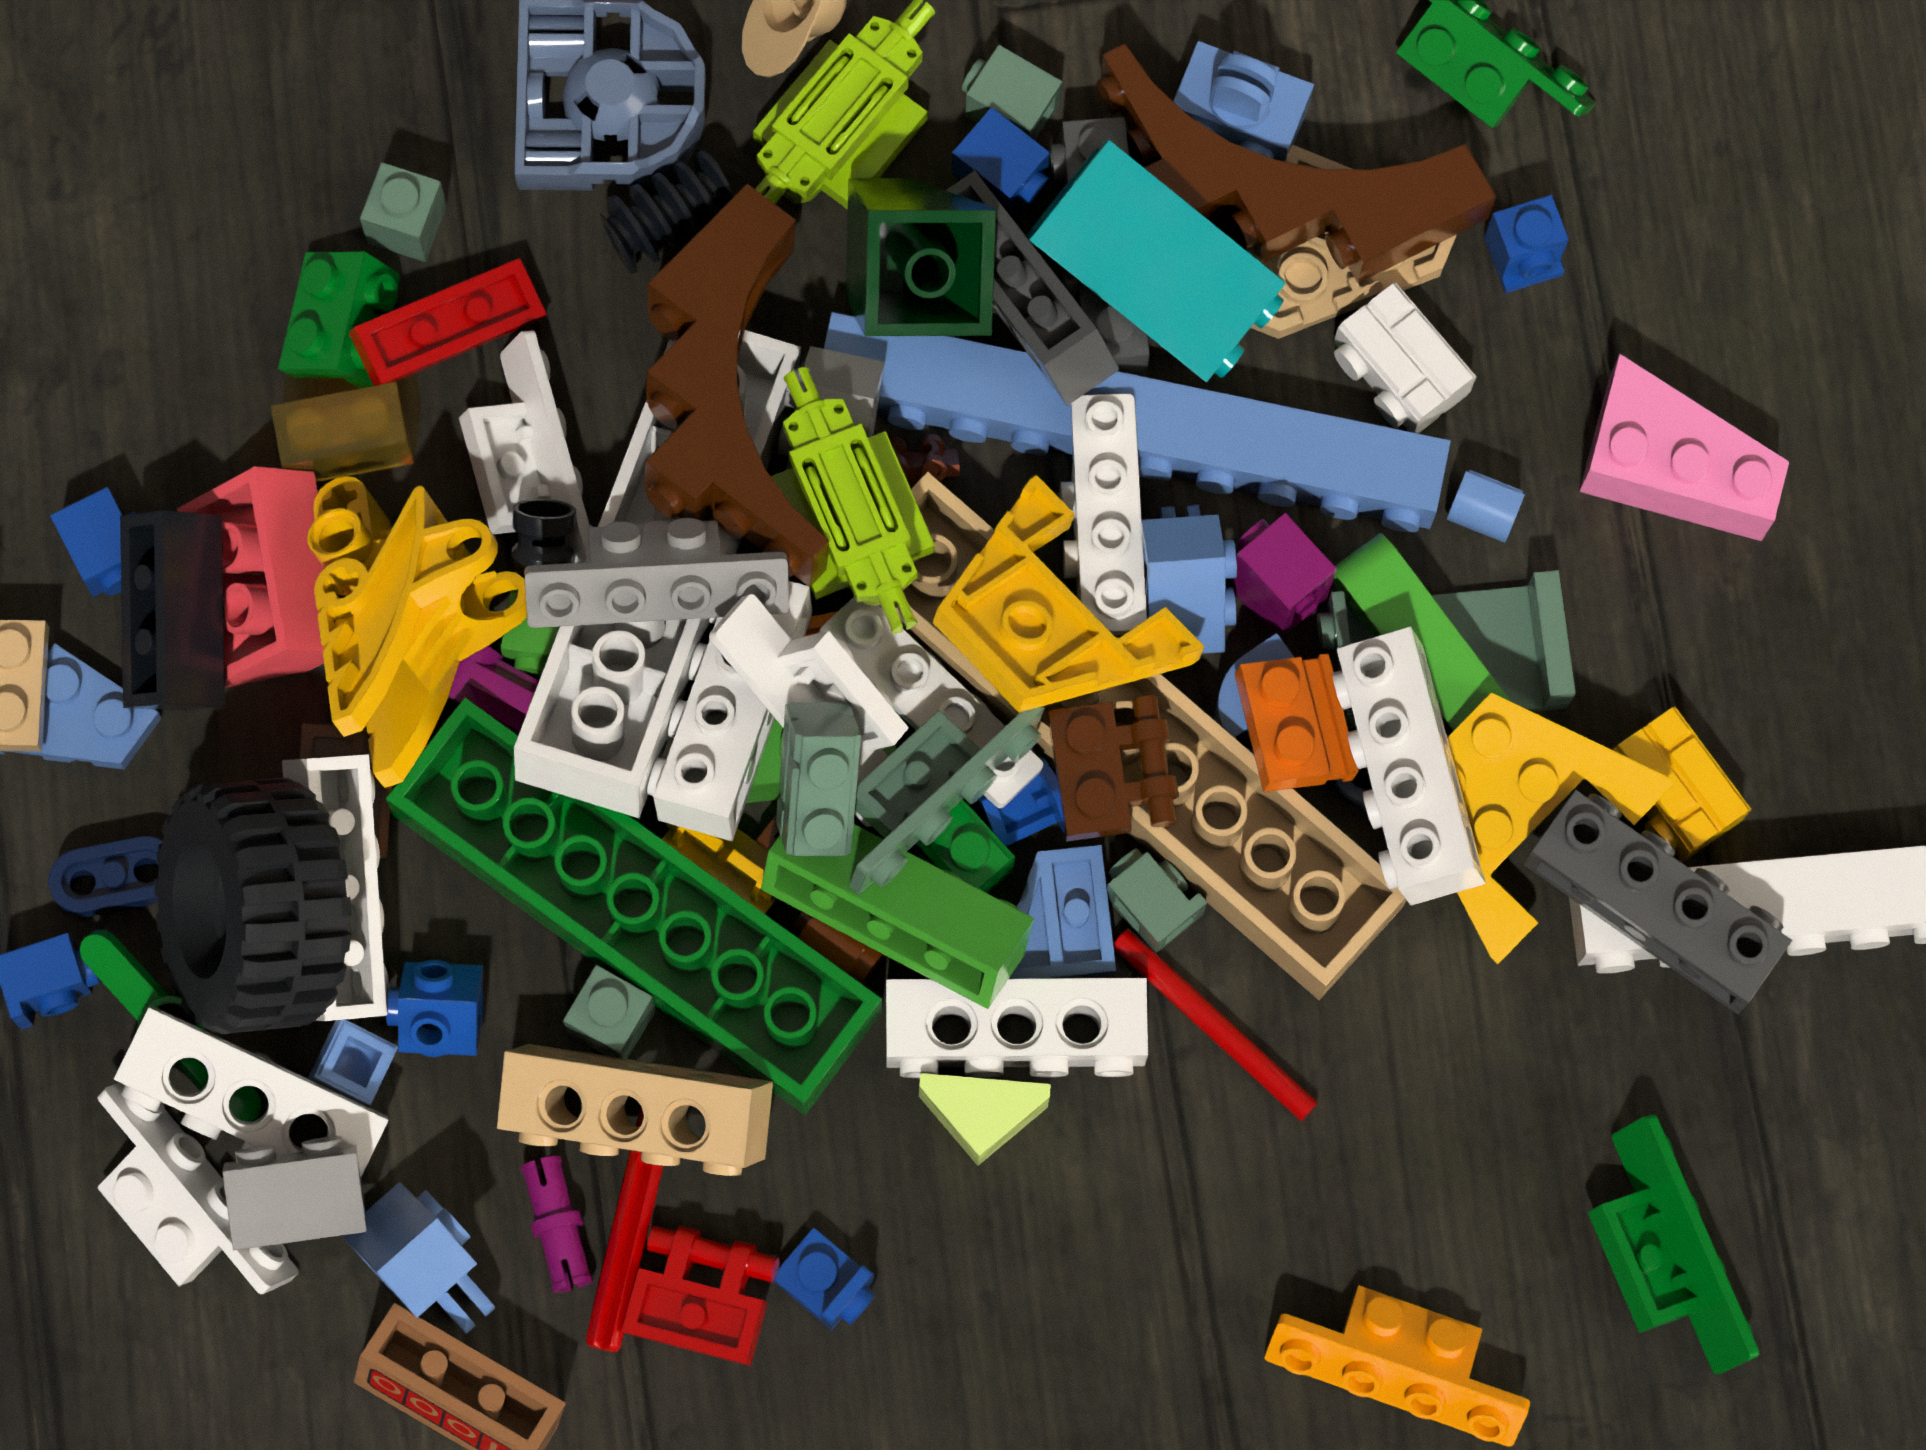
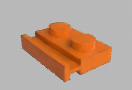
[1234,654,1358,792]

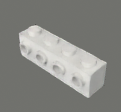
[647,581,813,842]
[1332,626,1486,905]
[282,754,389,1021]

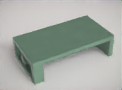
[1317,570,1575,730]

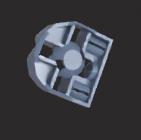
[515,0,706,191]

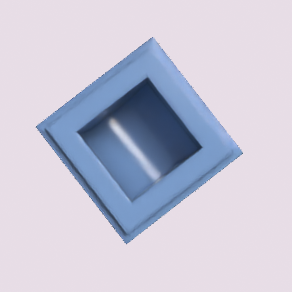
[1446,470,1525,543]
[308,1019,398,1105]

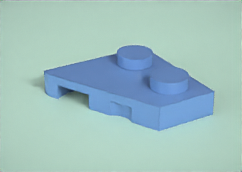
[0,643,162,770]
[1009,845,1116,979]

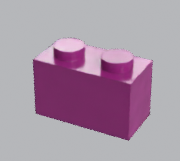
[1228,513,1337,640]

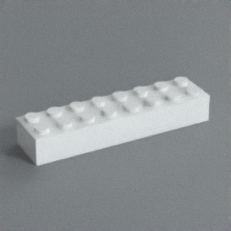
[514,330,801,818]

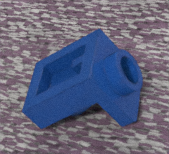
[774,1227,875,1331]

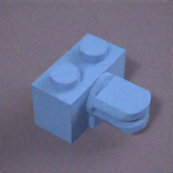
[1173,41,1314,162]
[1142,504,1237,654]
[341,1182,495,1334]

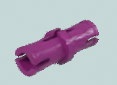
[520,1155,594,1294]

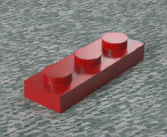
[349,258,547,390]

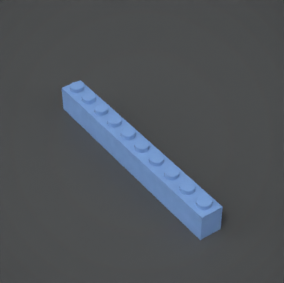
[824,312,1451,533]

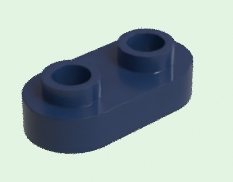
[48,836,163,917]

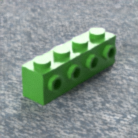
[761,824,1034,1009]

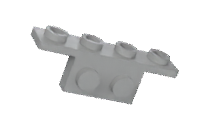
[524,518,789,628]

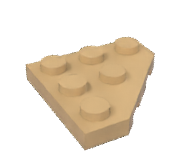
[1247,145,1458,339]

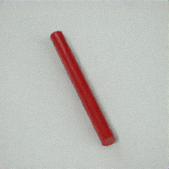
[1113,928,1318,1122]

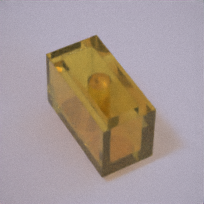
[271,382,414,482]

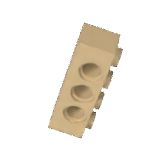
[497,1044,773,1176]

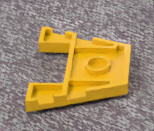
[933,475,1205,713]
[1447,692,1675,964]

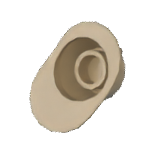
[742,0,847,77]

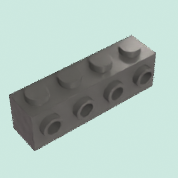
[1050,117,1149,377]
[1524,790,1793,1014]

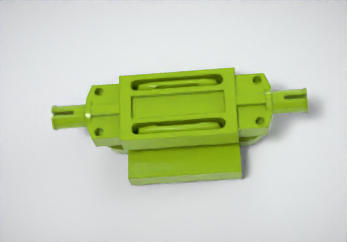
[753,0,935,210]
[771,367,935,634]

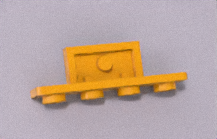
[1264,1285,1530,1447]

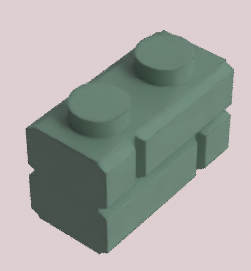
[776,702,861,856]

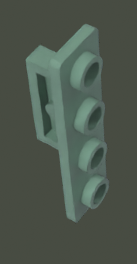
[849,706,1045,895]

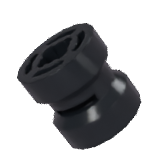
[510,499,576,577]

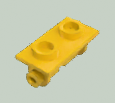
[662,823,777,914]

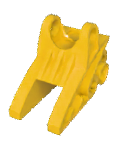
[307,476,527,788]

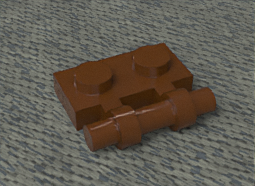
[1047,695,1179,841]

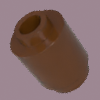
[792,912,886,985]

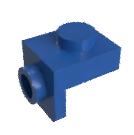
[978,756,1065,846]

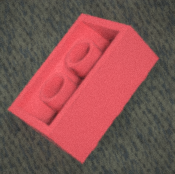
[177,466,324,688]

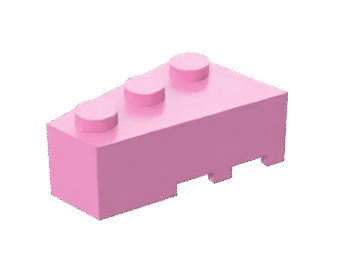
[1579,354,1789,541]

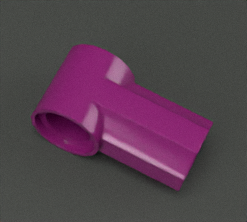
[446,646,539,734]

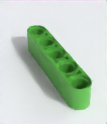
[1333,533,1510,737]

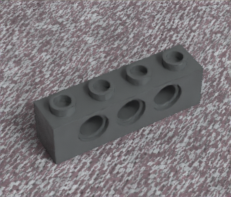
[945,170,1119,406]

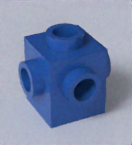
[386,960,483,1057]

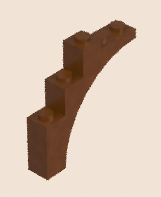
[1097,44,1496,283]
[645,184,829,587]

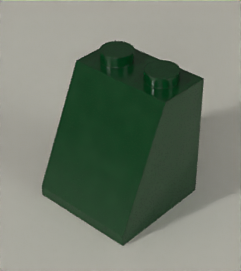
[845,178,996,336]

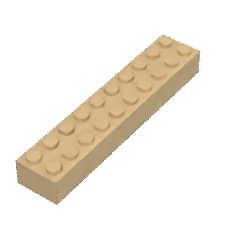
[847,472,1406,1000]

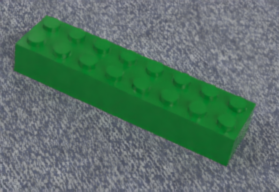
[386,698,882,1116]

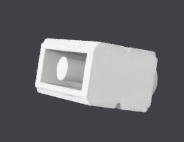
[1333,283,1476,434]

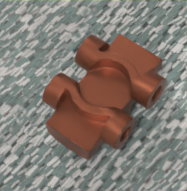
[889,434,960,489]

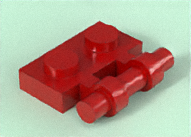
[621,1225,780,1367]

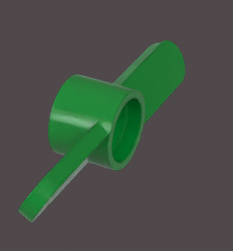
[80,930,261,1122]

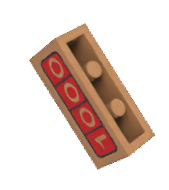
[353,1303,566,1450]

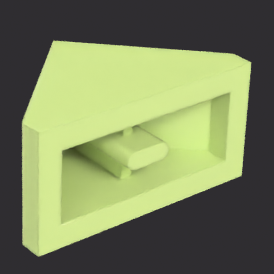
[919,1073,1051,1166]

